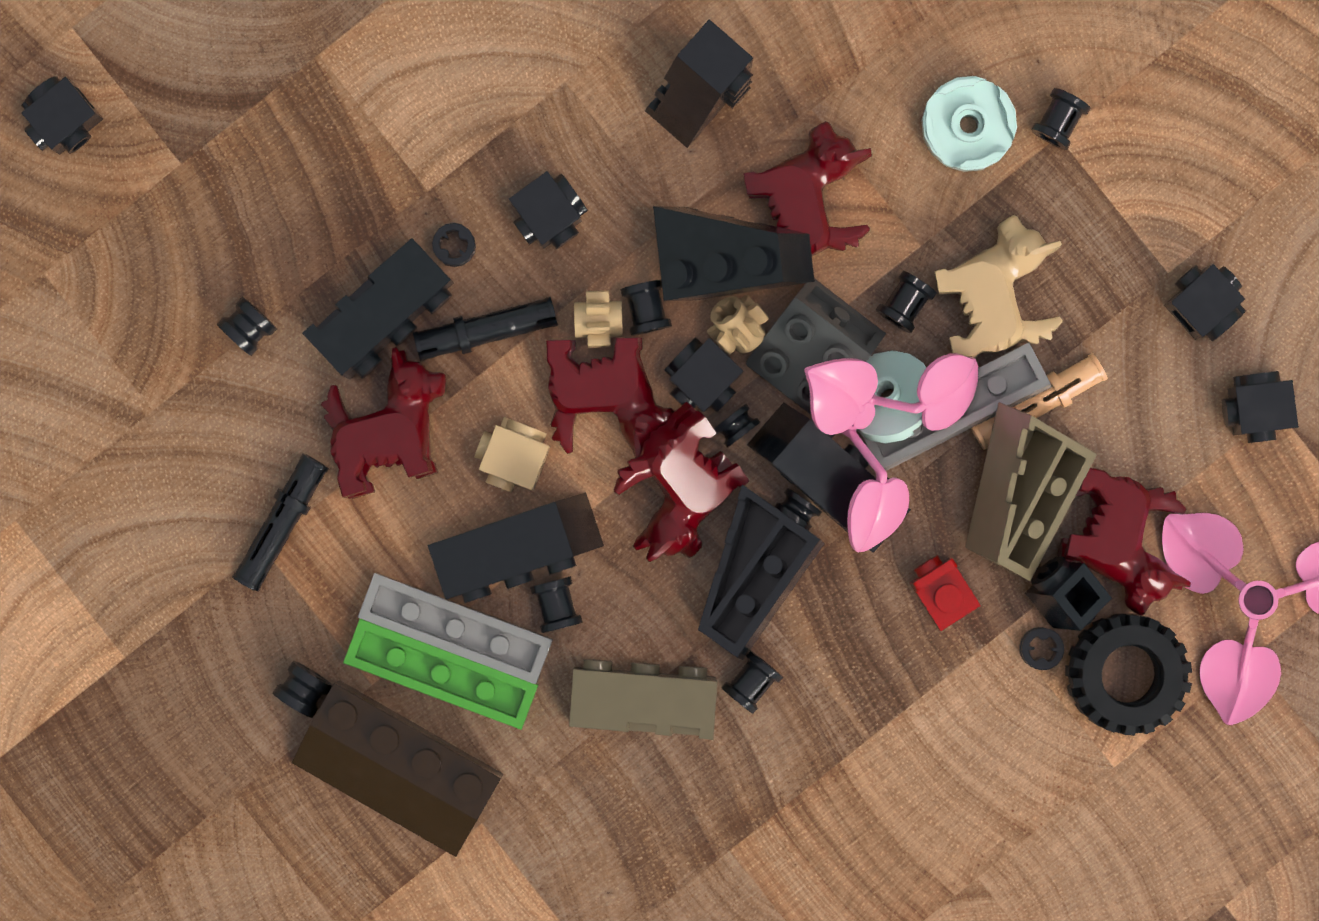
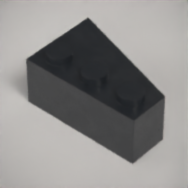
[645,19,753,148]
[653,206,815,301]
[302,238,454,380]
[747,402,911,553]
[698,485,825,660]
[427,493,604,603]

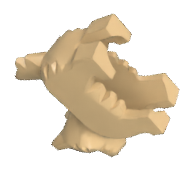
[934,215,1063,358]

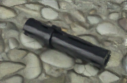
[413,297,558,362]
[232,453,329,592]

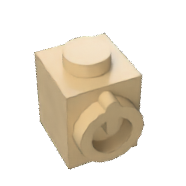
[474,417,551,493]

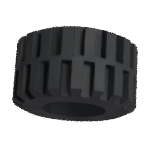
[1065,614,1192,736]

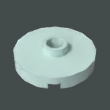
[921,76,1017,172]
[856,350,926,444]

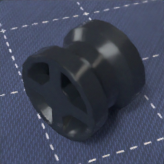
[217,296,277,356]
[273,661,333,718]

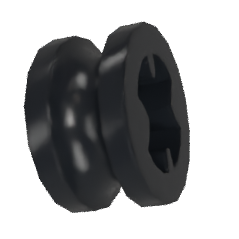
[432,223,476,267]
[714,404,761,448]
[774,488,822,531]
[1019,627,1064,670]

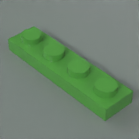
[343,619,539,730]

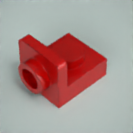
[909,555,981,631]

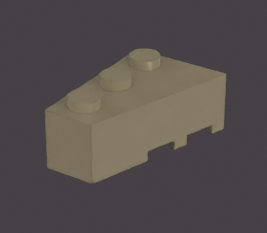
[965,402,1097,581]
[569,659,718,740]

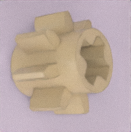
[574,290,623,348]
[707,294,769,355]

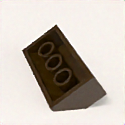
[292,680,503,857]

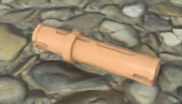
[971,353,1108,450]

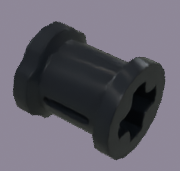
[1031,88,1091,150]
[876,271,937,333]
[620,280,672,336]
[530,576,583,633]
[721,650,784,714]

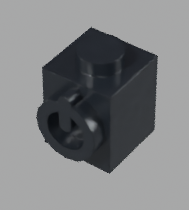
[21,76,103,155]
[509,171,588,249]
[1164,264,1246,341]
[664,337,743,413]
[1222,371,1299,443]
[1025,556,1112,631]

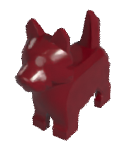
[743,121,872,256]
[546,338,675,457]
[321,347,446,499]
[614,402,750,562]
[1058,468,1191,616]

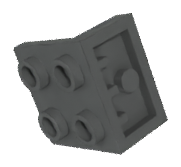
[746,279,886,414]

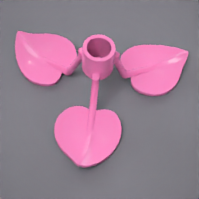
[804,353,978,553]
[1162,513,1319,725]

